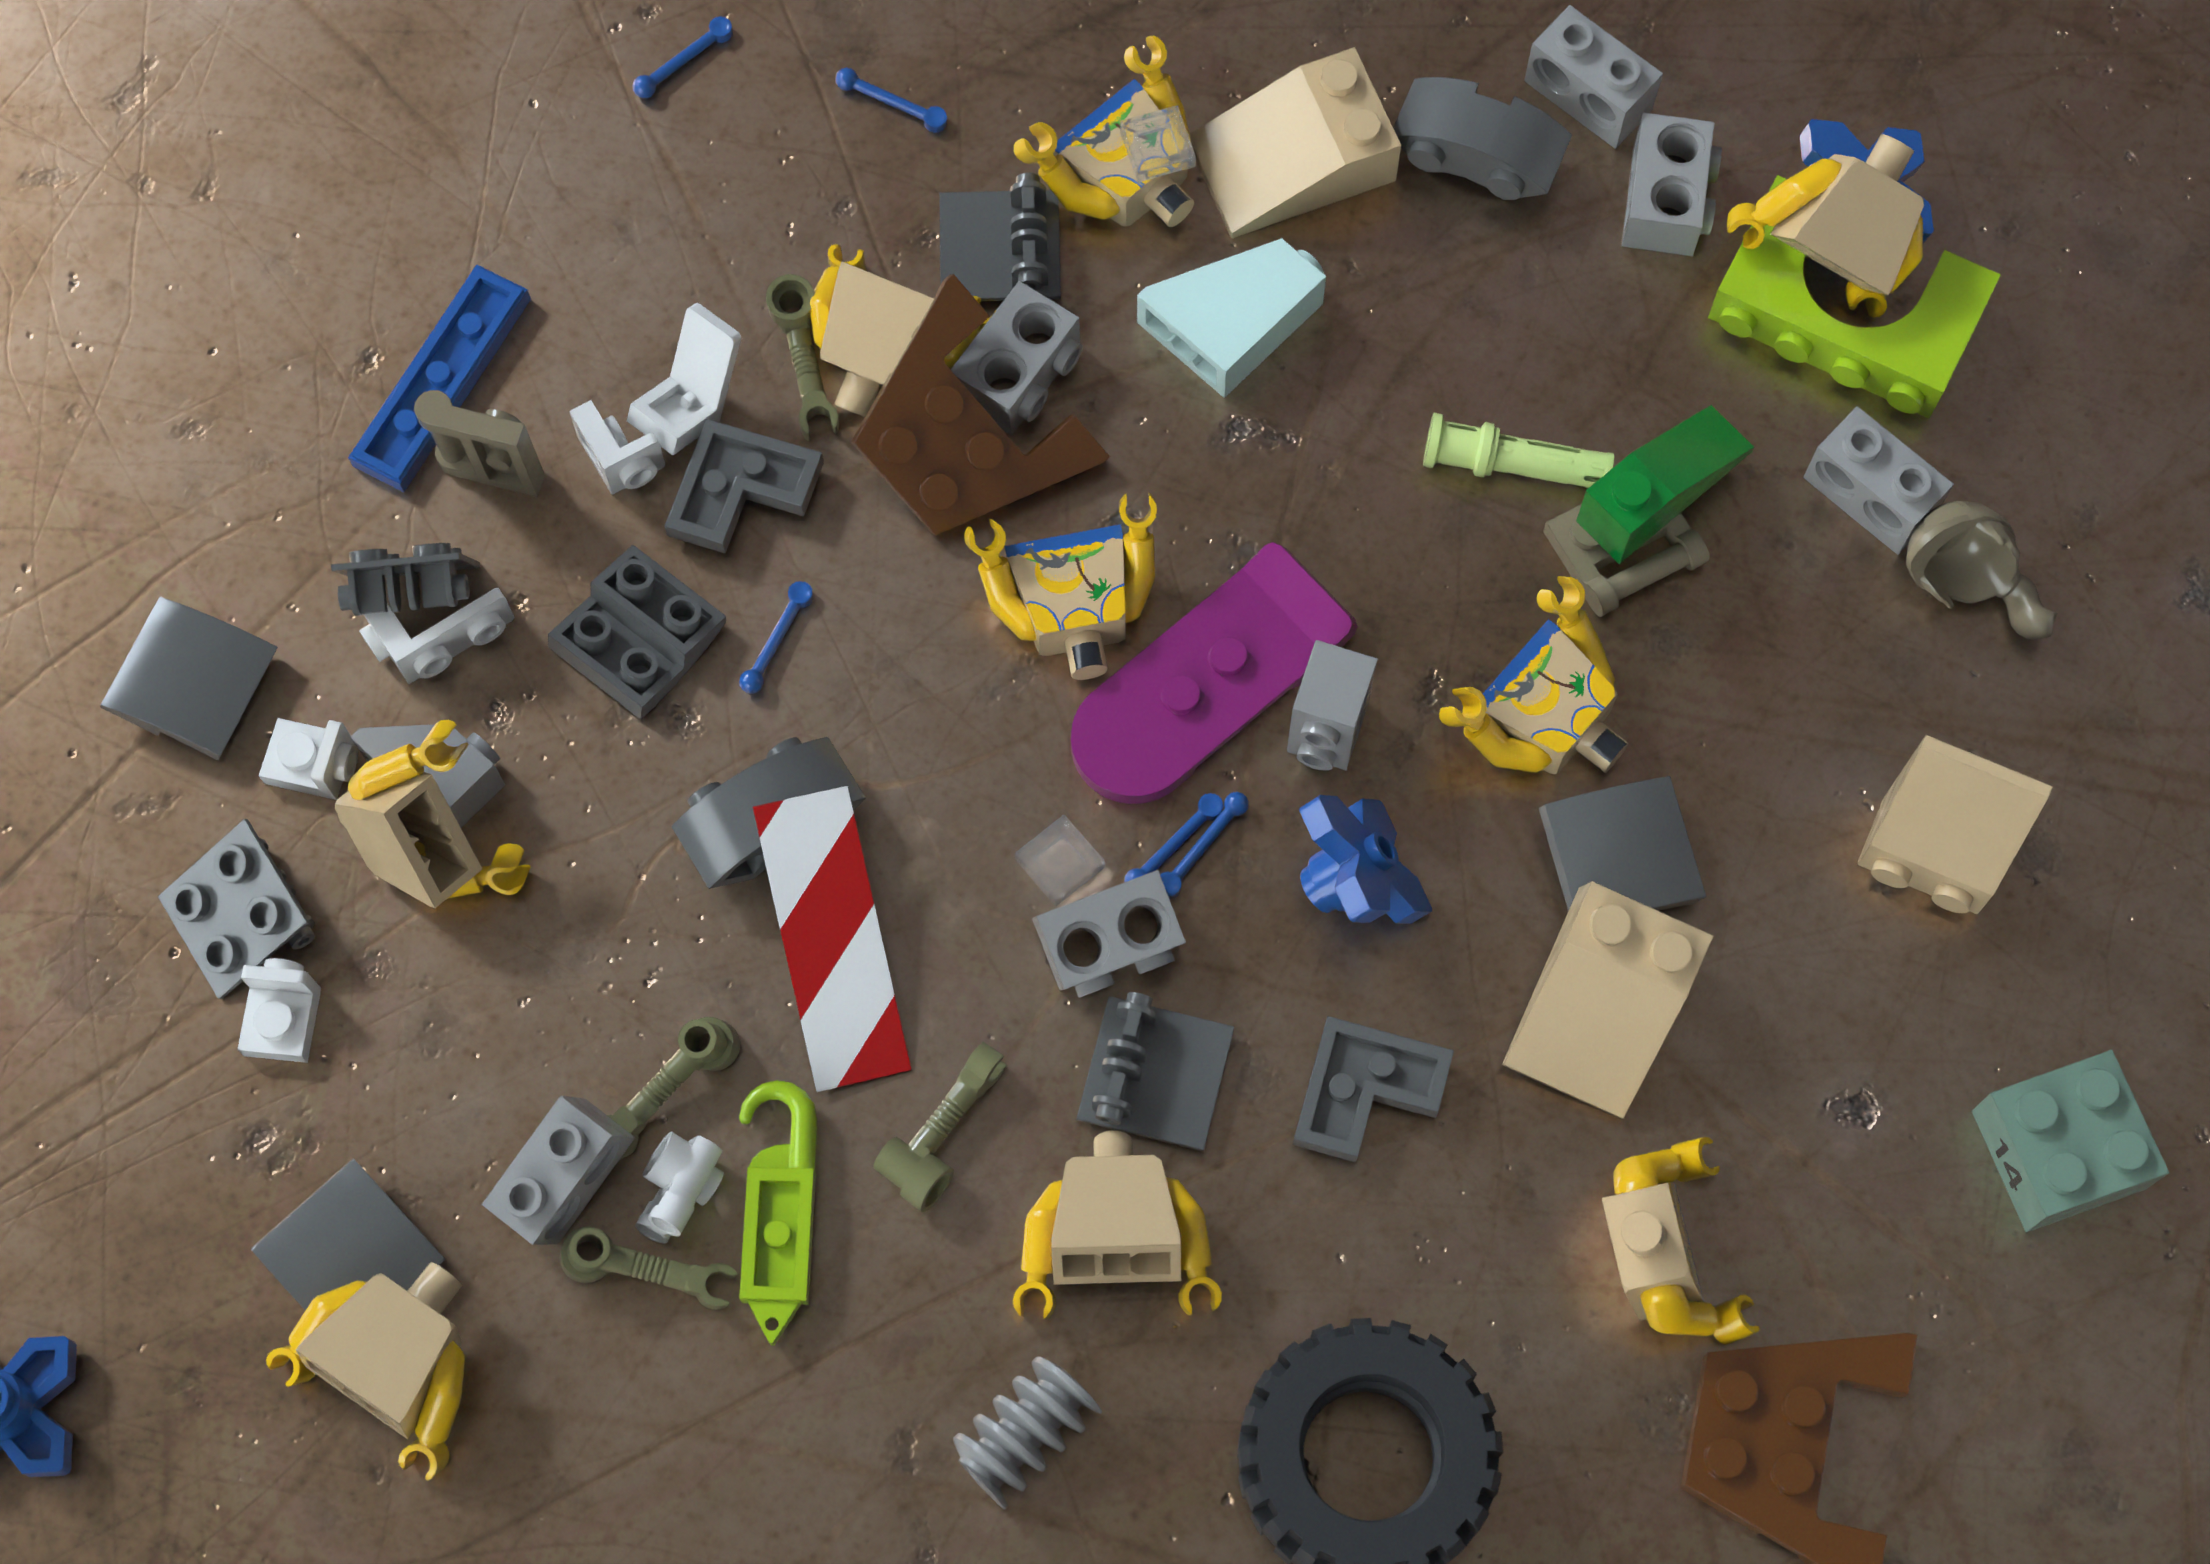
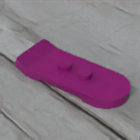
[1071,542,1358,804]

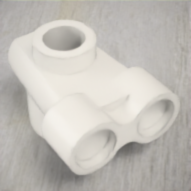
[635,1132,724,1244]

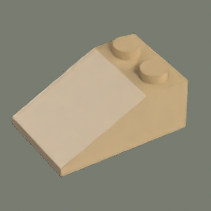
[1190,47,1401,239]
[1857,735,2053,914]
[1502,881,1713,1119]

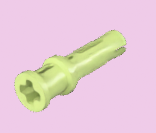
[1423,413,1614,488]

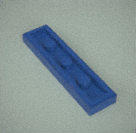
[348,264,531,492]

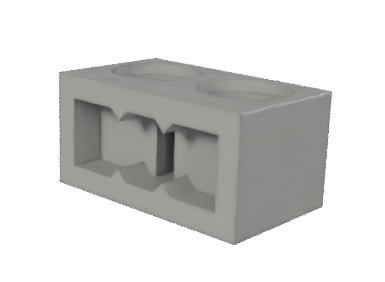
[1524,5,1663,149]
[1621,112,1722,256]
[951,281,1083,436]
[1803,406,1954,555]
[1287,640,1378,771]
[1032,870,1186,997]
[481,1096,635,1245]

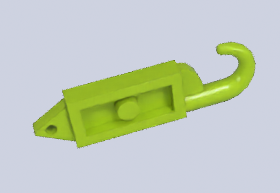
[739,1080,818,1346]

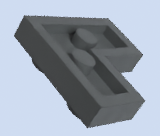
[664,419,824,553]
[1293,1016,1454,1162]

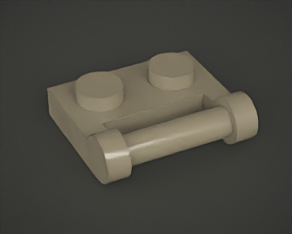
[414,390,545,497]
[1543,505,1709,617]

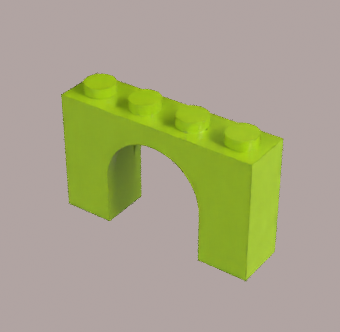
[1708,175,2001,419]

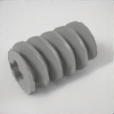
[953,1356,1102,1510]

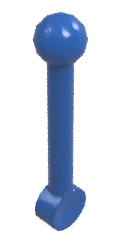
[633,16,733,98]
[835,67,947,133]
[739,581,813,694]
[1160,792,1249,899]
[1124,793,1223,883]

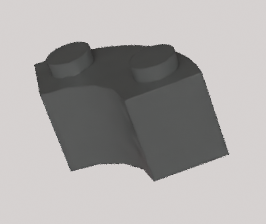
[1393,77,1572,200]
[671,737,866,889]

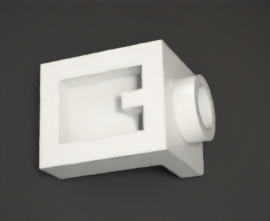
[569,400,665,495]
[259,718,358,800]
[237,958,321,1063]

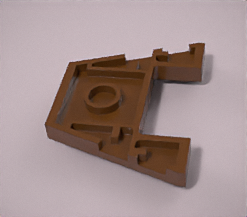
[851,274,1110,535]
[1681,1333,1918,1564]

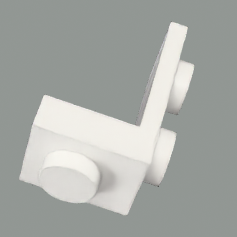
[627,303,741,455]
[359,588,514,684]

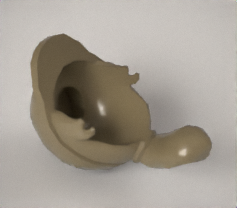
[1906,501,2057,640]

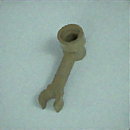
[766,274,840,442]
[607,1017,740,1159]
[874,1042,1007,1212]
[560,1227,737,1310]

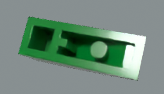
[1576,405,1754,564]

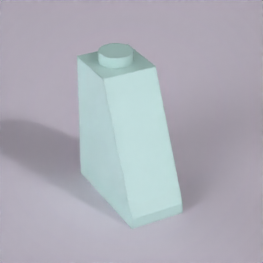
[1137,238,1326,398]

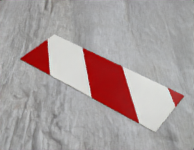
[753,786,912,1092]

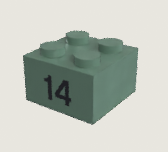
[1972,1050,2169,1233]

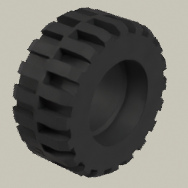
[1237,1318,1504,1564]

